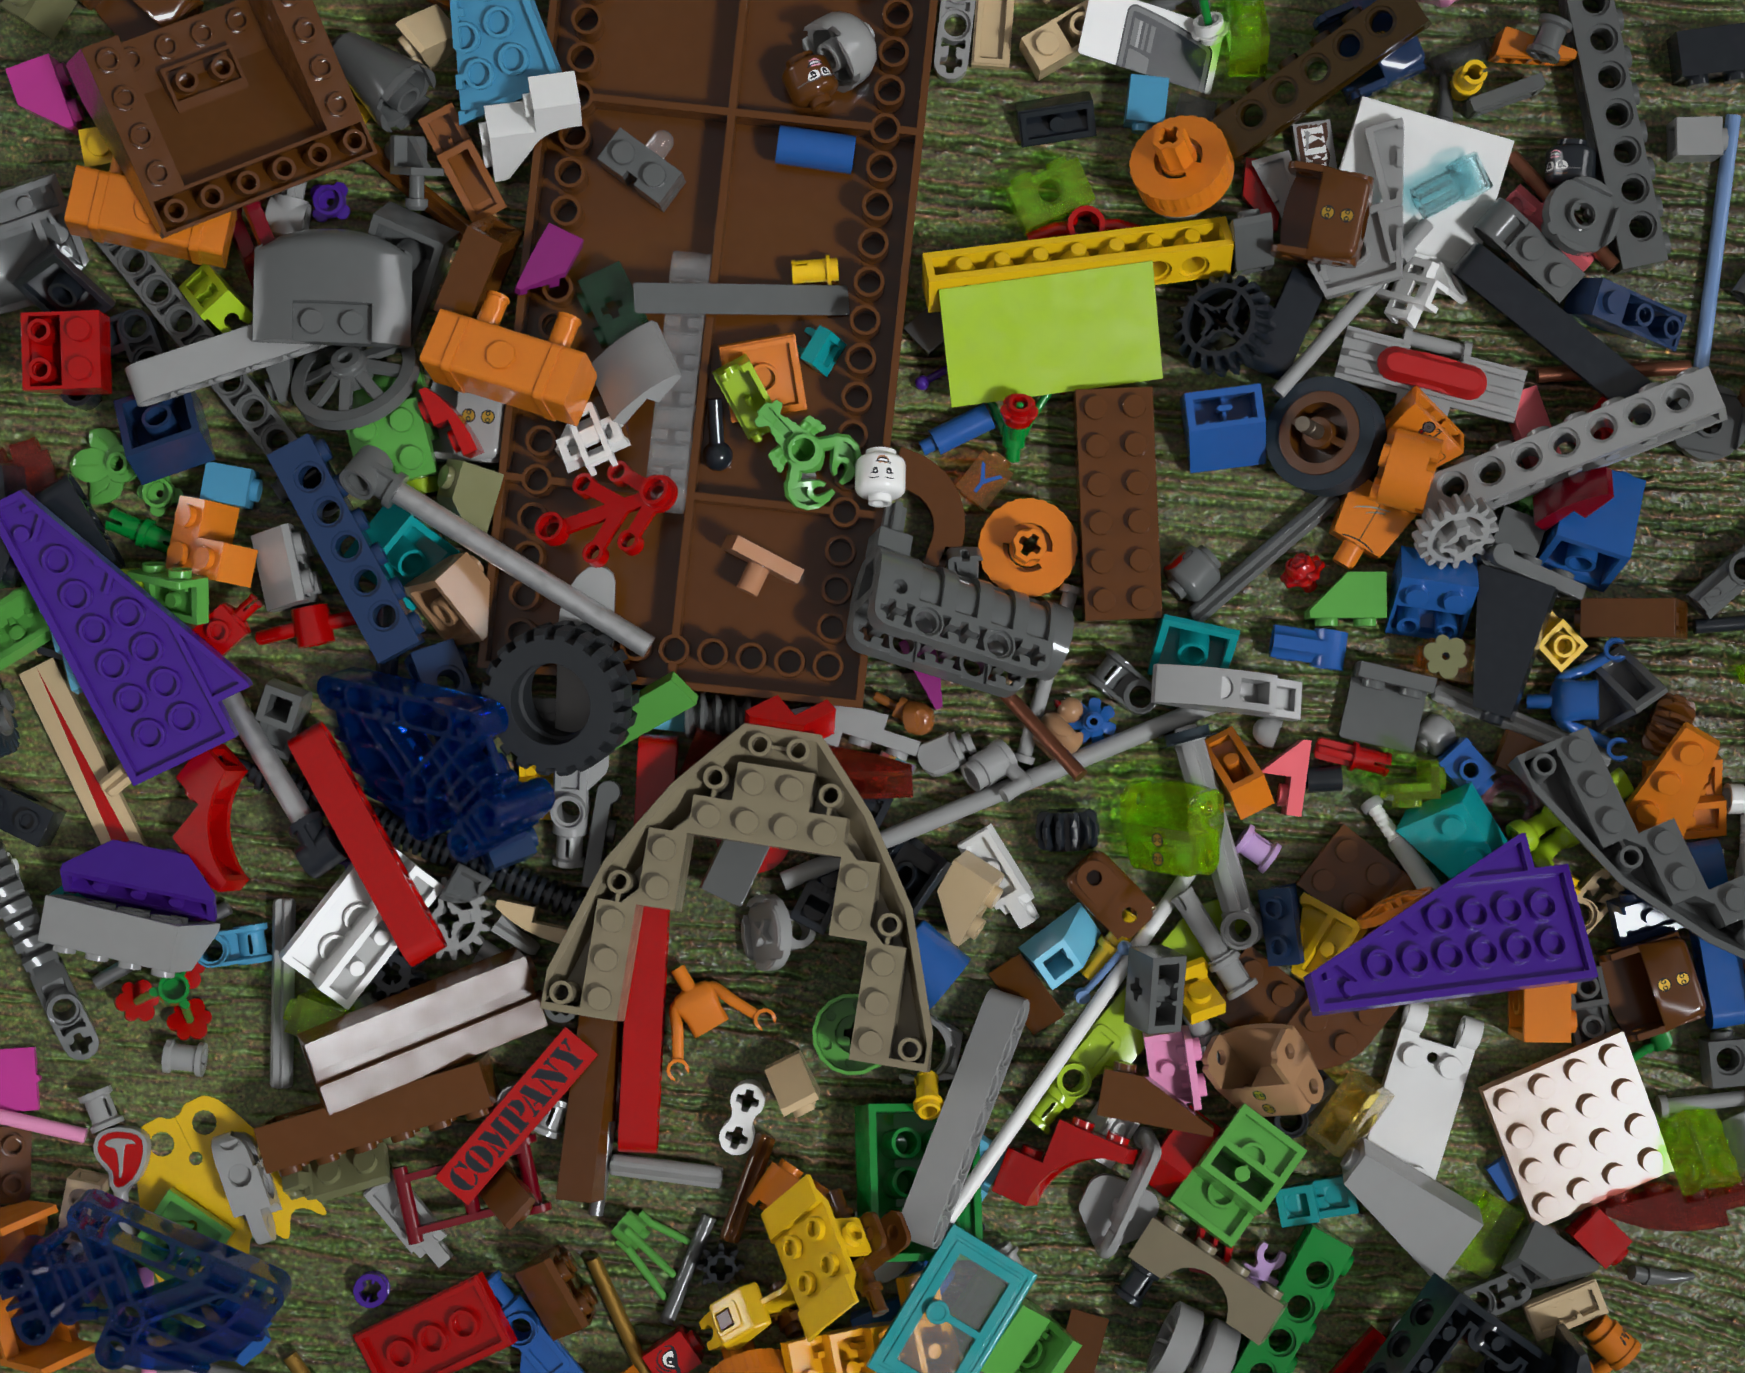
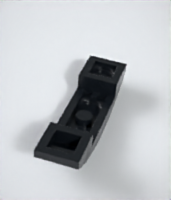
[790,781,894,935]

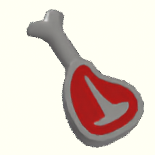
[93,1125,151,1242]

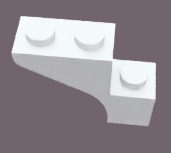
[478,71,582,182]

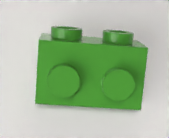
[127,561,209,625]
[0,584,52,671]

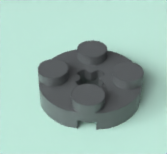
[1541,176,1620,256]
[1671,385,1745,462]

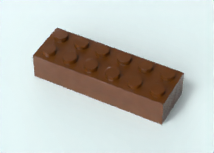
[1072,386,1163,623]
[253,1052,500,1177]

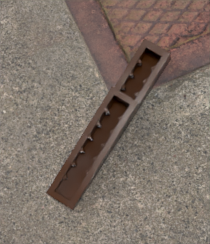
[556,1015,621,1203]

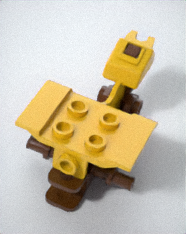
[699,1174,911,1351]

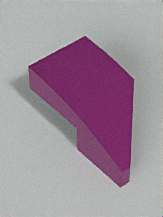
[515,223,584,295]

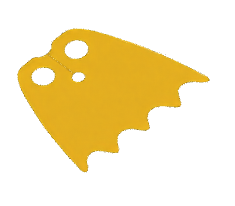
[137,1096,326,1295]

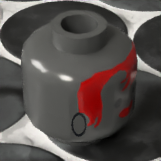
[1164,545,1221,602]

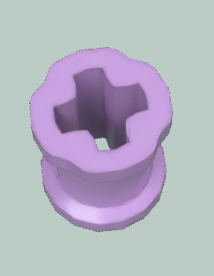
[1234,824,1282,874]

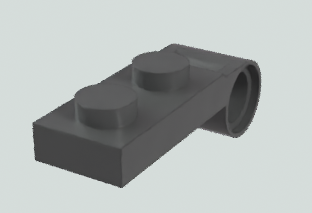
[1472,198,1585,303]

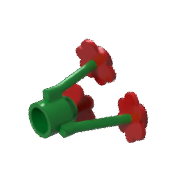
[114,962,212,1040]

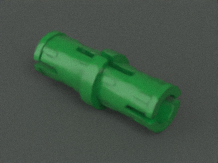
[105,507,172,554]

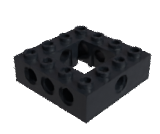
[1362,1273,1558,1373]

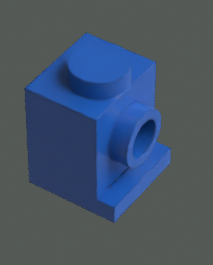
[1432,737,1496,796]

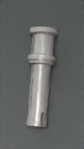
[1171,886,1258,1001]

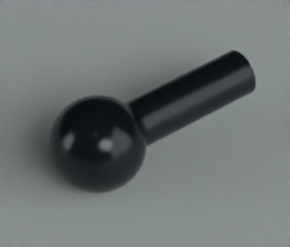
[702,397,733,471]

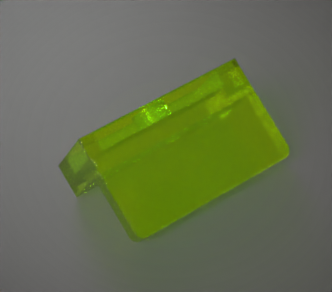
[1455,1190,1525,1279]

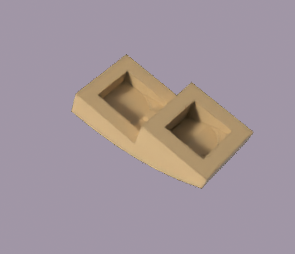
[495,897,569,944]

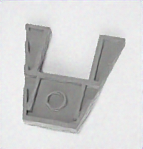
[1252,117,1404,300]

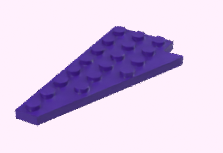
[0,489,253,786]
[1303,833,1599,1016]

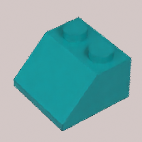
[344,504,461,611]

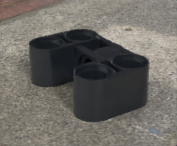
[60,309,170,411]

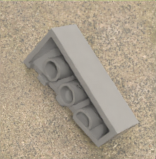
[38,894,220,978]

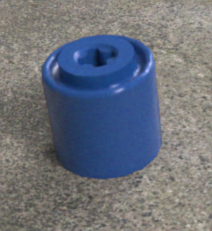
[916,920,971,1010]

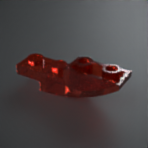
[1597,1177,1745,1231]

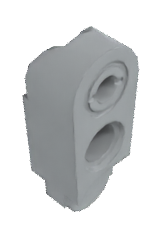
[211,1131,282,1245]

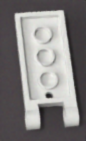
[1365,1002,1484,1180]

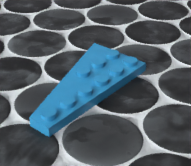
[450,0,562,125]

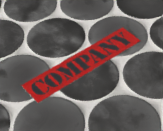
[435,1027,598,1205]

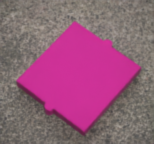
[0,1046,42,1112]

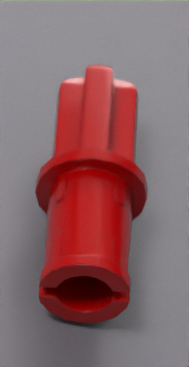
[1313,737,1392,777]

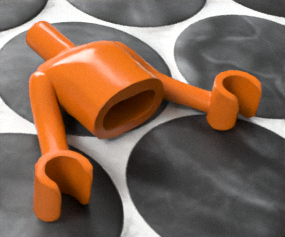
[666,965,776,1081]

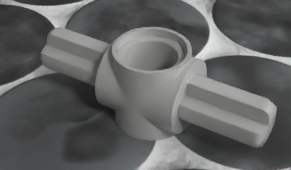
[265,182,311,239]

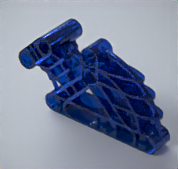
[317,666,555,862]
[0,1189,292,1373]

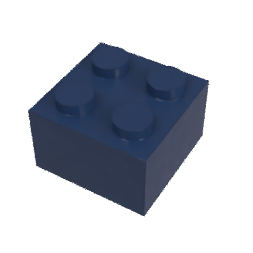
[113,391,216,485]

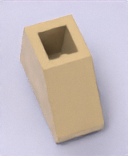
[1019,0,1088,81]
[395,4,456,71]
[937,850,1005,947]
[765,1049,820,1118]

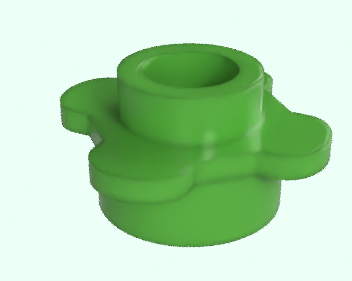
[137,476,184,517]

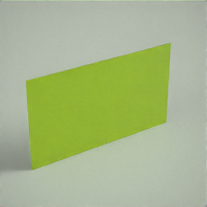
[938,261,1163,408]

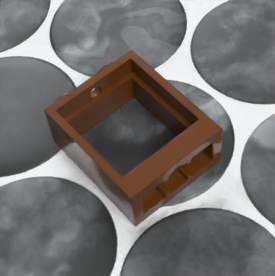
[433,215,524,319]

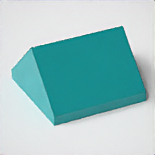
[1147,614,1240,675]

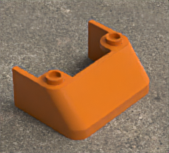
[0,1200,99,1373]

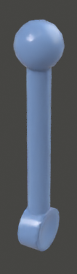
[1074,940,1132,1005]

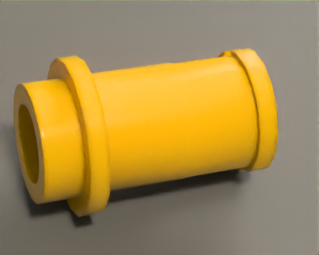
[791,254,839,285]
[913,1070,944,1120]

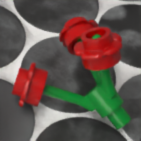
[987,392,1066,463]

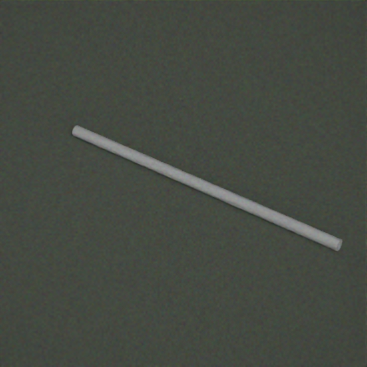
[780,707,1215,890]

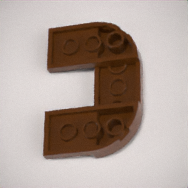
[1214,823,1417,1070]

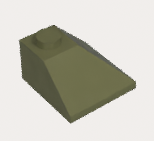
[437,458,504,543]

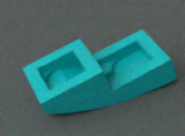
[1275,1174,1360,1228]

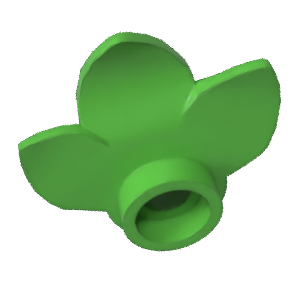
[69,428,137,505]

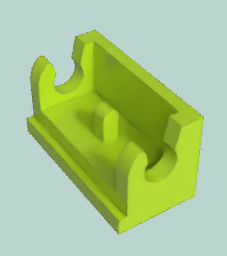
[178,264,253,333]
[712,354,772,443]

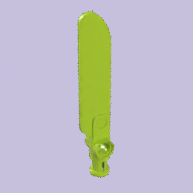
[1028,898,1248,1134]

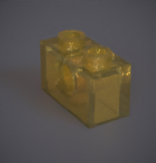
[1307,1070,1395,1157]

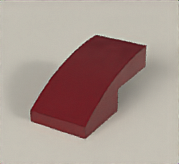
[1533,466,1614,532]

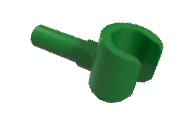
[1632,1031,1673,1061]

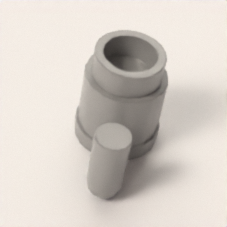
[961,738,1032,803]

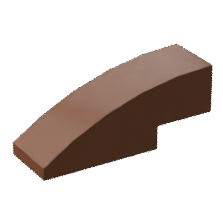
[418,100,507,223]

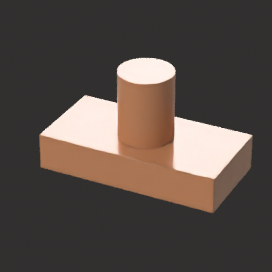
[721,535,804,597]

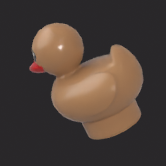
[1032,697,1084,760]

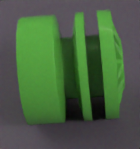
[812,994,882,1075]

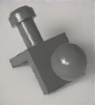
[384,135,444,211]

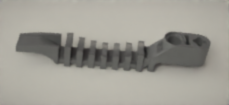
[0,839,99,1060]

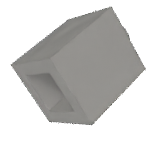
[1666,116,1729,163]

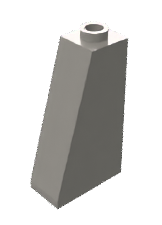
[1341,1138,1484,1278]

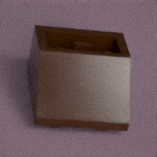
[514,1244,598,1341]

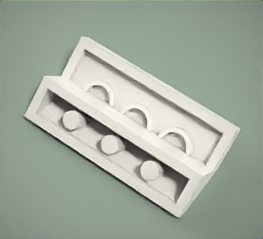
[278,848,444,1010]

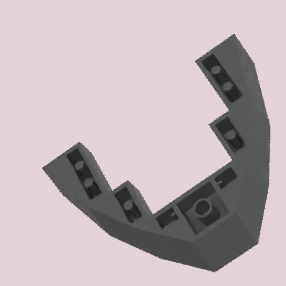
[1508,727,1745,960]

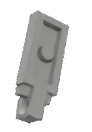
[363,1169,454,1268]

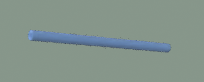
[1693,114,1741,369]

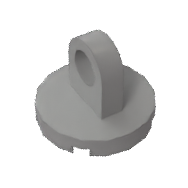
[741,894,816,971]

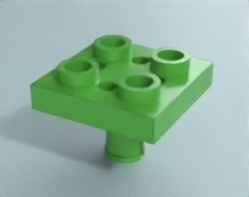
[126,1187,236,1297]

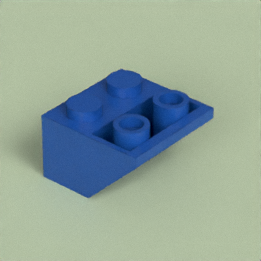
[1179,383,1266,474]
[1385,546,1479,640]

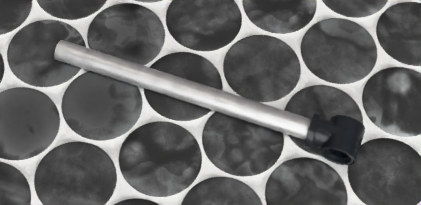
[183,622,348,879]

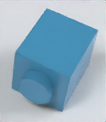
[1123,74,1169,135]
[199,462,263,510]

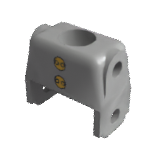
[424,368,506,465]

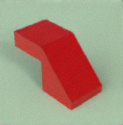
[745,695,836,738]
[1149,1105,1221,1198]

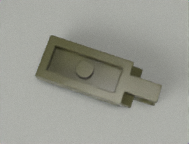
[282,1142,392,1202]

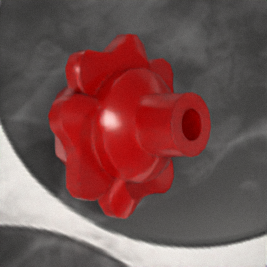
[1280,553,1325,593]

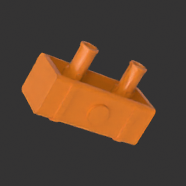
[64,156,237,268]
[420,290,597,426]

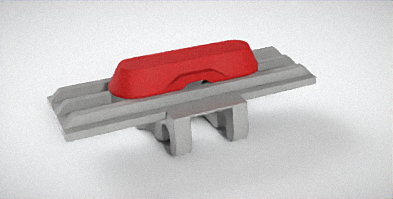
[1334,325,1528,424]

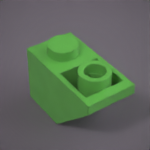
[1304,571,1387,627]

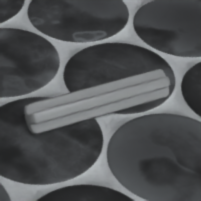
[609,1153,723,1189]

